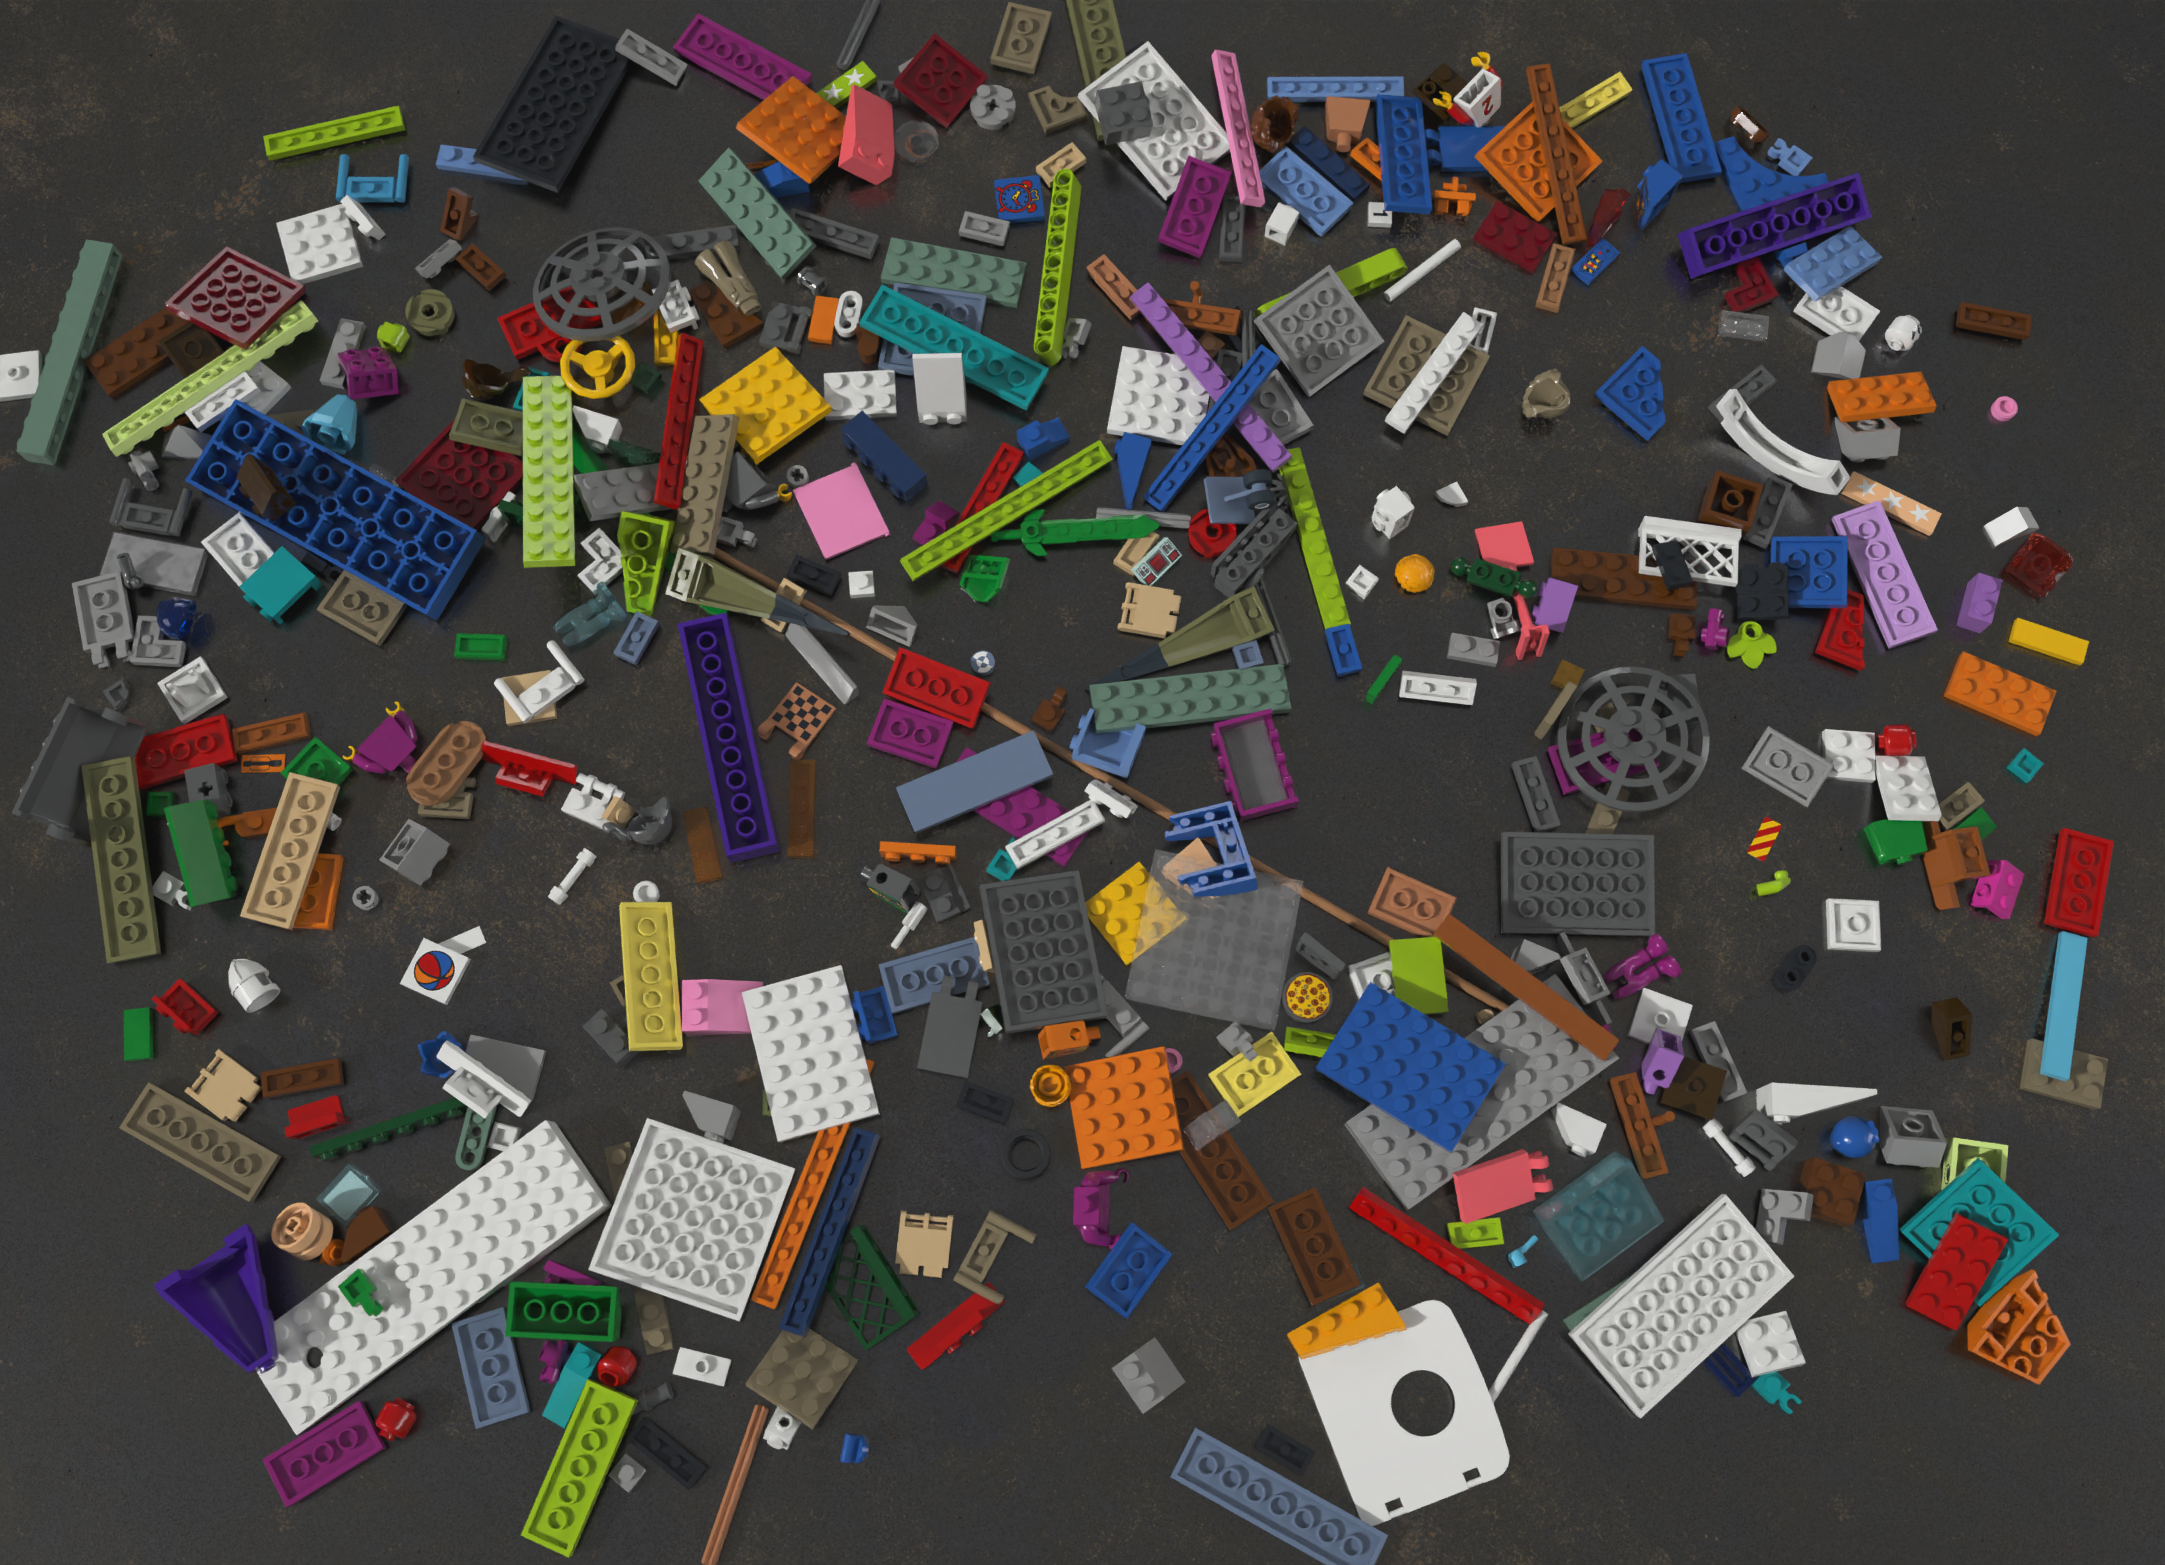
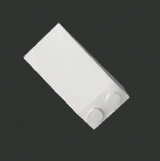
[913,353,967,425]
[1756,1083,1877,1126]

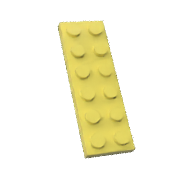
[619,902,683,1051]

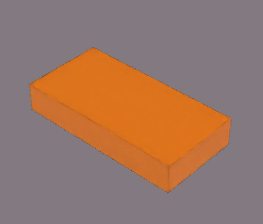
[808,296,839,344]

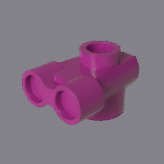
[1701,609,1730,650]
[539,1340,572,1384]

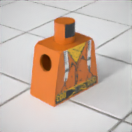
[1038,1020,1101,1060]

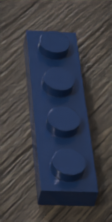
[1288,126,1370,203]

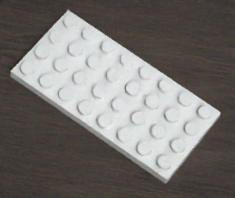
[1569,1194,1794,1418]

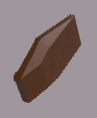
[1204,432,1257,477]

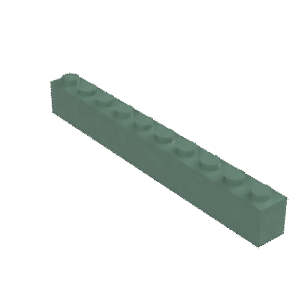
[17,239,123,466]

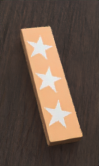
[1841,471,1942,536]

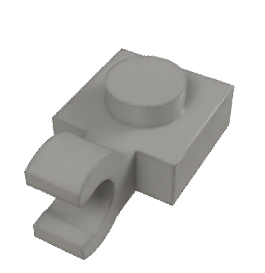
[717,516,758,548]
[1216,1021,1258,1062]

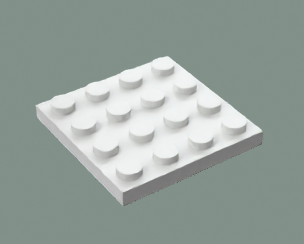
[1107,346,1215,445]

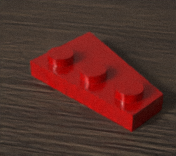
[1815,589,1865,671]

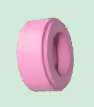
[1991,396,2018,421]
[1166,1048,1182,1075]

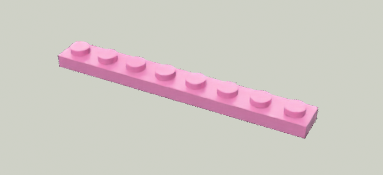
[1211,49,1265,207]

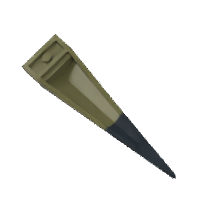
[665,548,851,635]
[1085,586,1275,691]

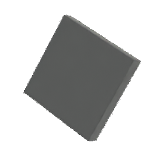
[1295,932,1346,980]

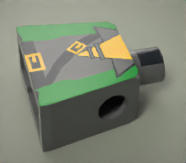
[860,864,922,914]

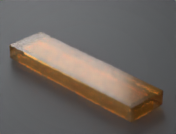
[788,759,816,858]

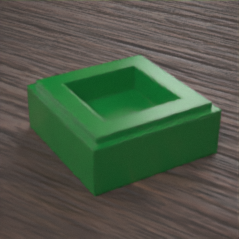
[146,792,177,818]

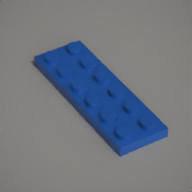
[1641,53,1722,183]
[1375,94,1432,214]

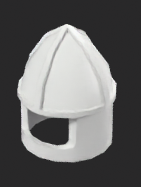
[228,959,280,1013]

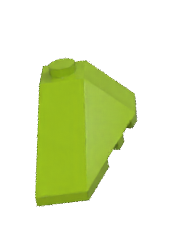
[617,511,676,617]

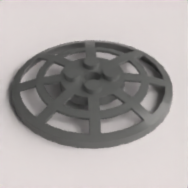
[533,227,671,342]
[1557,666,1710,812]

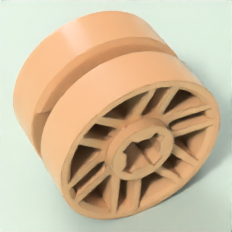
[271,1203,333,1261]

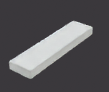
[1005,800,1105,869]

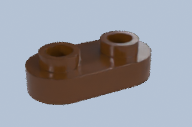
[1730,105,1770,143]

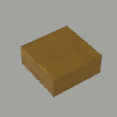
[1551,659,1585,693]

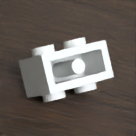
[1372,486,1415,539]

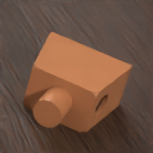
[1324,96,1370,152]

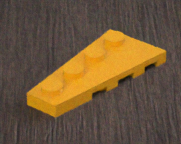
[1287,1282,1407,1360]

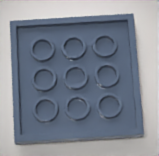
[878,282,987,384]

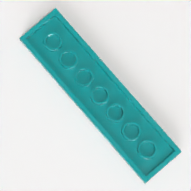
[859,284,1049,411]

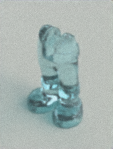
[553,581,628,647]

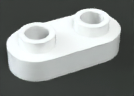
[834,291,863,337]

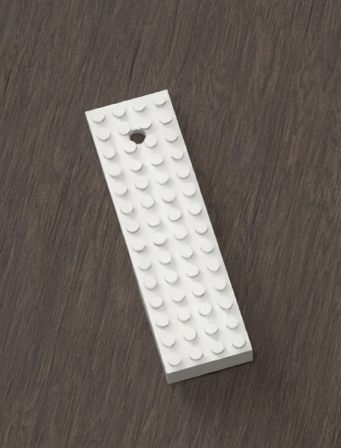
[257,1120,612,1436]

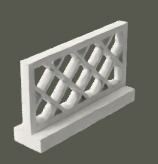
[1638,516,1741,587]

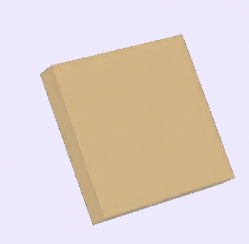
[502,670,557,726]

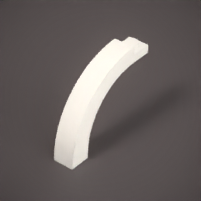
[1716,389,1851,495]

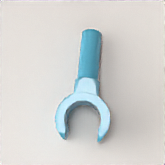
[1508,1235,1538,1268]

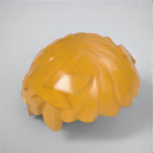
[1395,554,1435,593]
[1030,1064,1072,1107]

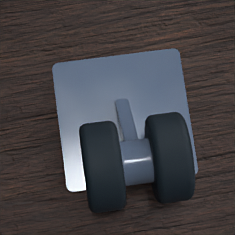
[1204,469,1276,524]

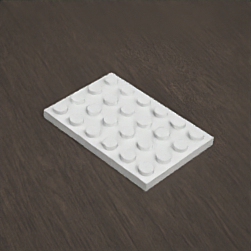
[1078,41,1230,201]
[742,965,880,1143]

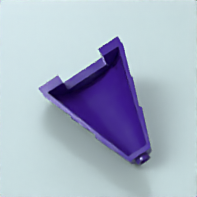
[154,1224,279,1374]

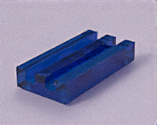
[1703,1343,1757,1397]

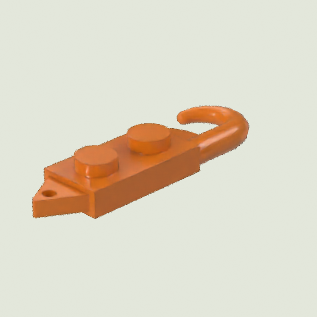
[217,808,277,845]

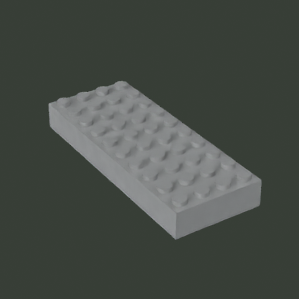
[1344,974,1619,1211]

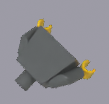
[723,448,792,512]

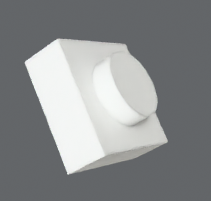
[848,570,875,598]

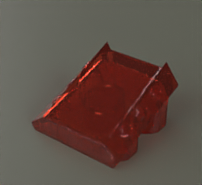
[1585,189,1631,248]
[2004,532,2074,598]

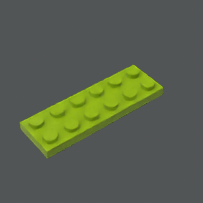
[521,1379,638,1558]

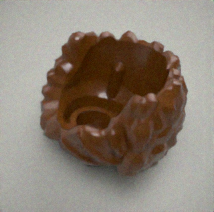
[1251,95,1299,153]

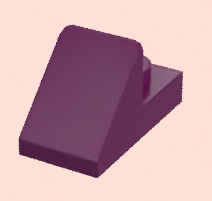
[913,500,959,545]

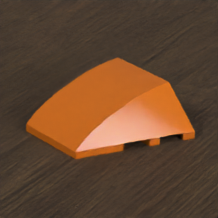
[1967,1270,2071,1385]

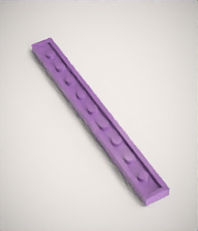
[1130,282,1292,473]

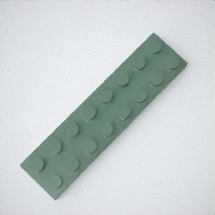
[1089,664,1291,734]

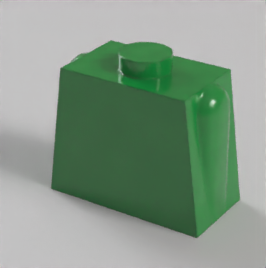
[1863,819,1928,865]

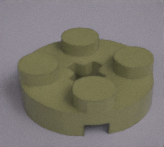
[405,289,455,336]

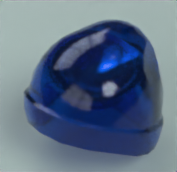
[156,597,197,640]

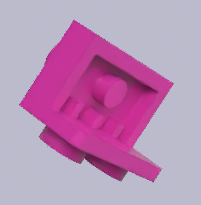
[1971,860,2024,919]

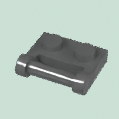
[759,301,813,355]
[1727,1108,1798,1171]

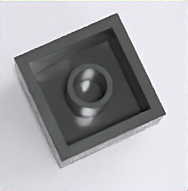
[1094,81,1153,145]

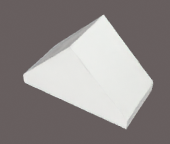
[1984,507,2039,547]

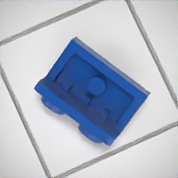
[850,986,898,1045]

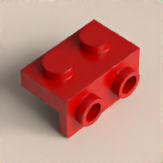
[152,978,219,1036]

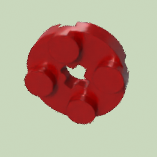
[1188,509,1236,558]

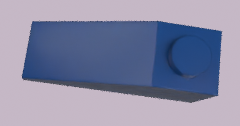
[754,161,810,198]
[1114,432,1152,510]
[1859,1179,1899,1263]

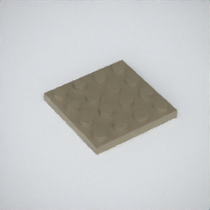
[1363,315,1490,436]

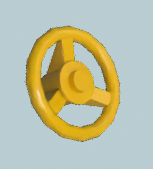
[560,336,635,399]

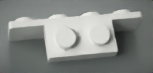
[437,1040,531,1118]

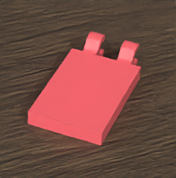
[1453,1149,1553,1224]

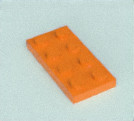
[1827,372,1937,423]
[1944,651,2056,736]

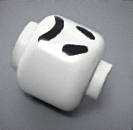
[1885,315,1922,351]

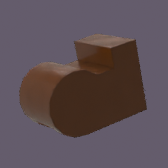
[856,323,882,364]

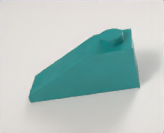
[542,1342,604,1429]

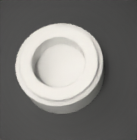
[633,881,660,902]

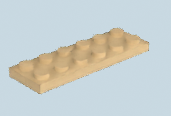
[240,772,340,930]

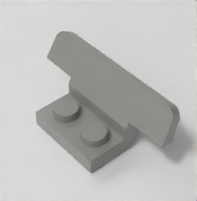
[1557,932,1612,1025]

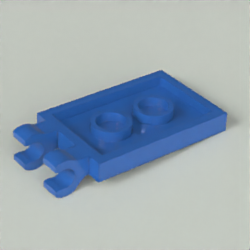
[1425,126,1505,172]

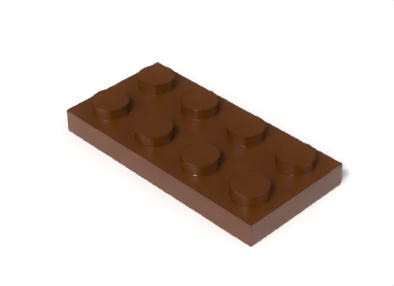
[1268,1187,1361,1307]

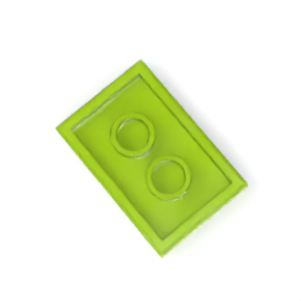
[1389,937,1449,1015]

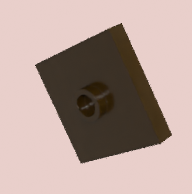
[158,322,225,378]
[1660,1056,1727,1120]

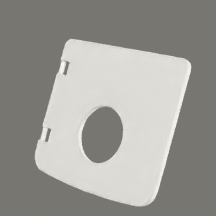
[1299,1300,1510,1526]

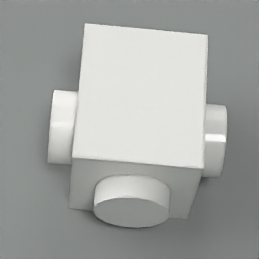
[763,1407,801,1450]

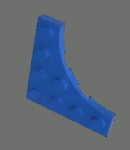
[1714,136,1830,211]

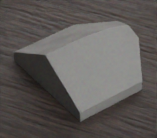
[1811,332,1866,380]

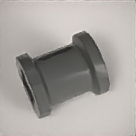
[797,266,828,296]

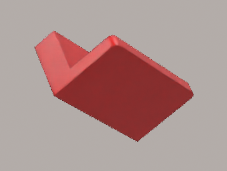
[284,1095,346,1140]

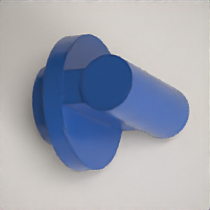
[840,1433,869,1463]

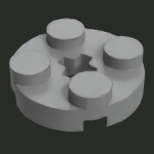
[970,85,1016,130]

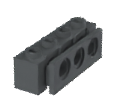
[1211,509,1297,598]

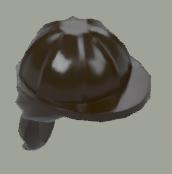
[462,359,532,400]

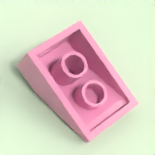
[682,979,764,1036]

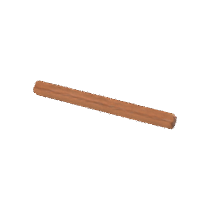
[701,1404,769,1565]

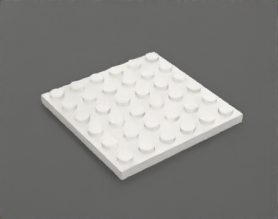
[588,1118,795,1322]

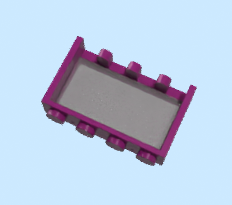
[1210,708,1299,822]

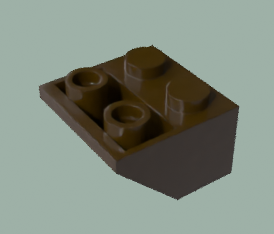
[1412,62,1468,122]

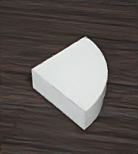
[1435,482,1468,507]

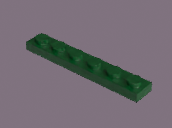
[309,1097,468,1161]

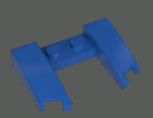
[1165,801,1257,897]

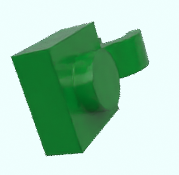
[337,1268,385,1317]

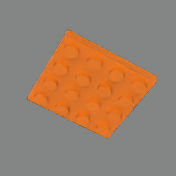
[736,76,846,184]
[1474,101,1603,223]
[1064,1046,1184,1169]

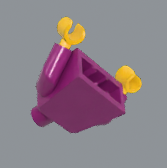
[342,701,417,774]

